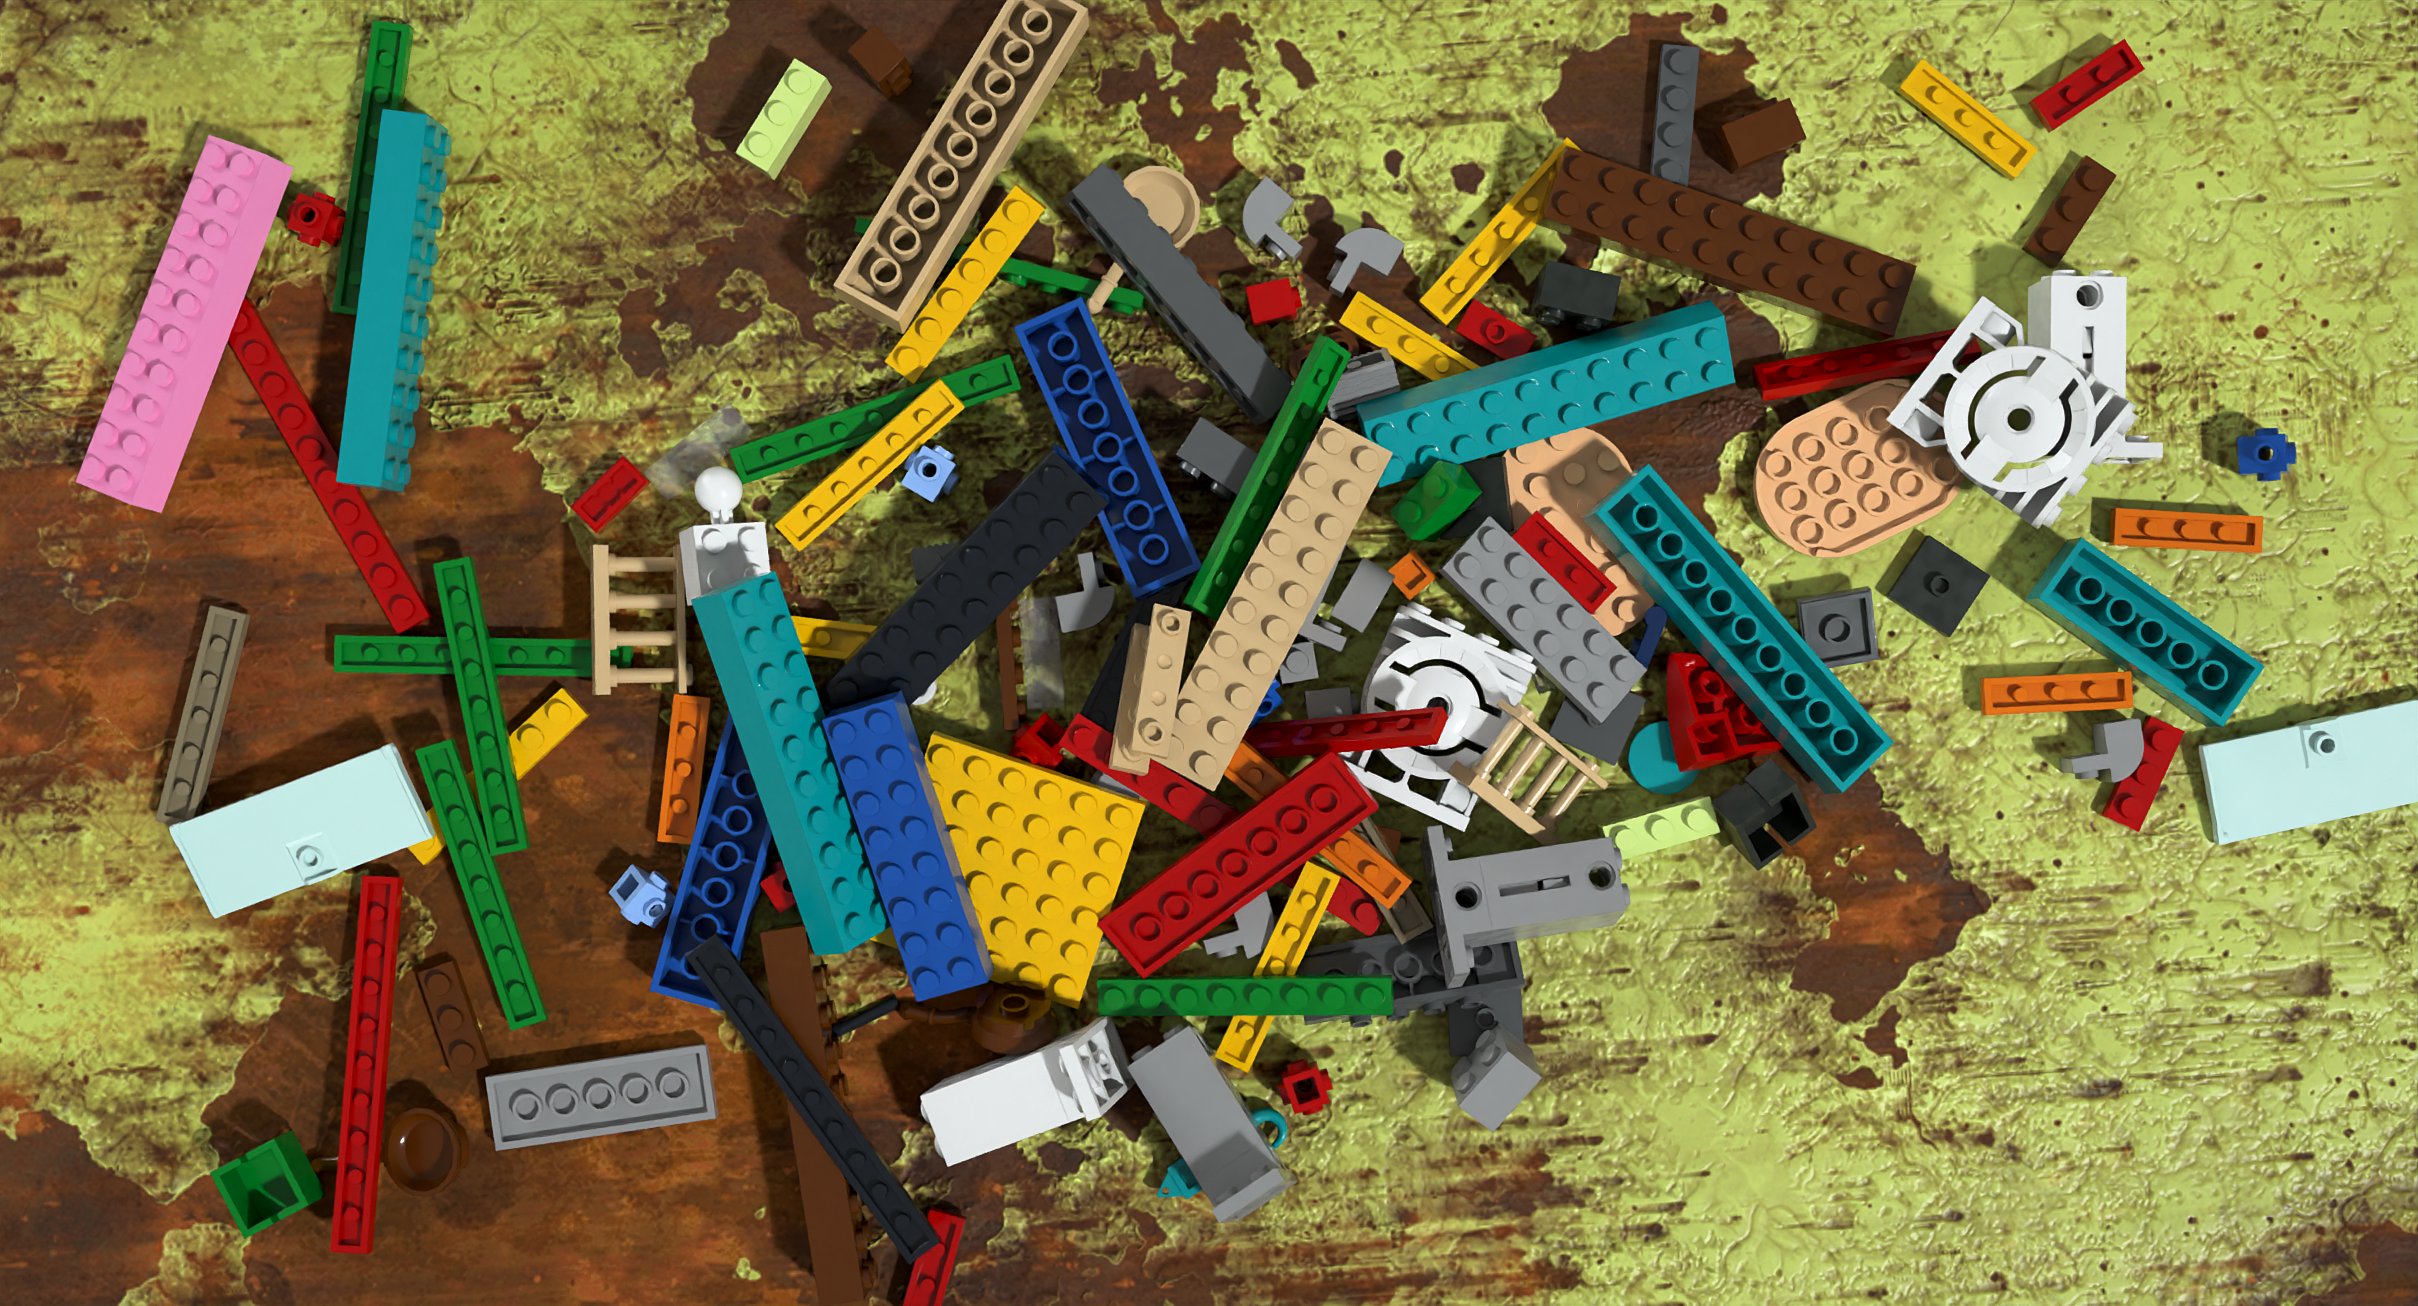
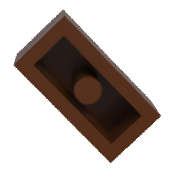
[847,24,914,99]
[1715,97,1807,174]

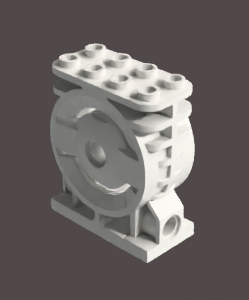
[1886,296,2138,529]
[1338,601,1537,832]

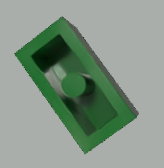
[1390,460,1482,543]

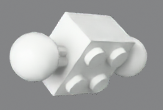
[679,466,770,606]

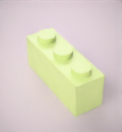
[735,58,832,180]
[1596,795,1720,860]

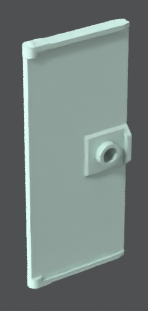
[2199,698,2418,846]
[169,743,436,918]

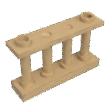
[590,545,693,695]
[1108,603,1192,776]
[1447,700,1609,847]

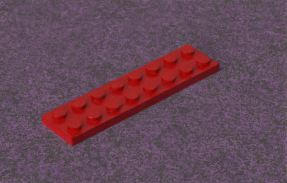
[1097,747,1379,979]

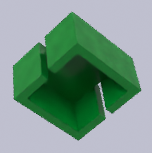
[210,1130,326,1239]

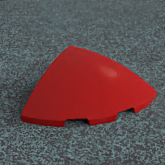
[1667,653,1785,772]

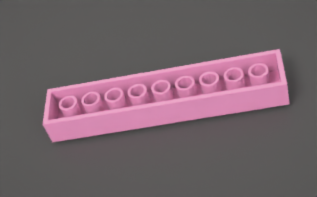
[76,135,294,513]

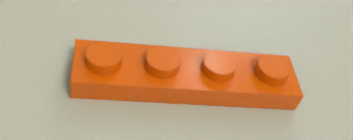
[2109,508,2263,554]
[1980,671,2133,715]
[657,694,713,845]

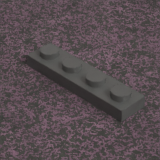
[1650,44,1700,187]

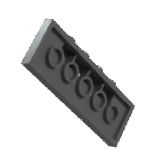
[1296,926,1525,1028]

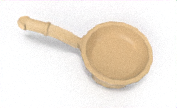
[1086,166,1200,314]

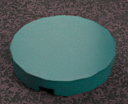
[1626,721,1700,795]

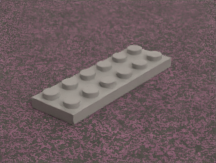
[1438,516,1647,725]
[485,1043,719,1151]

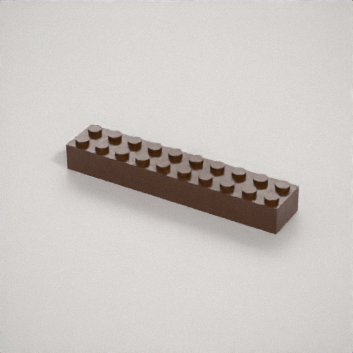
[1536,146,1917,341]
[760,922,878,1306]

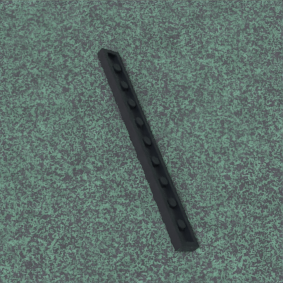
[685,932,941,1265]

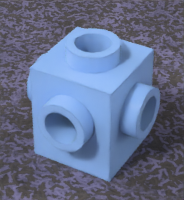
[901,444,960,505]
[609,864,676,928]

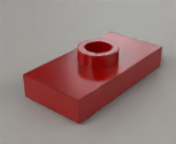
[1454,299,1537,361]
[570,455,651,534]

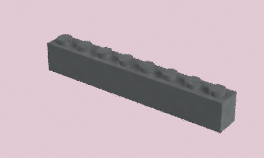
[1062,163,1293,426]

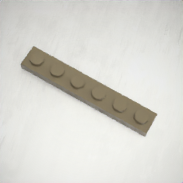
[155,605,251,825]

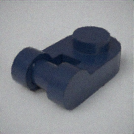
[1628,606,1667,669]

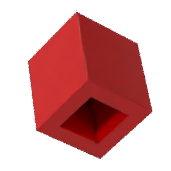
[1245,277,1302,328]

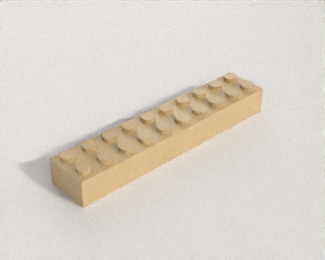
[833,0,1089,334]
[1147,417,1393,791]

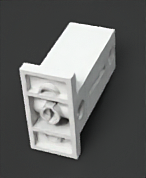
[2026,270,2163,464]
[920,1016,1136,1167]

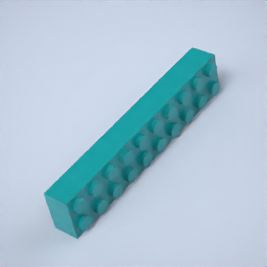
[336,109,452,493]
[1355,300,1735,487]
[1582,464,1894,794]
[691,571,891,956]

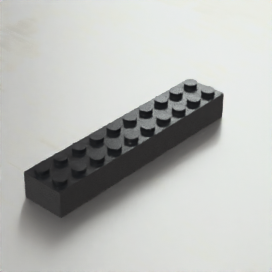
[816,443,1110,716]

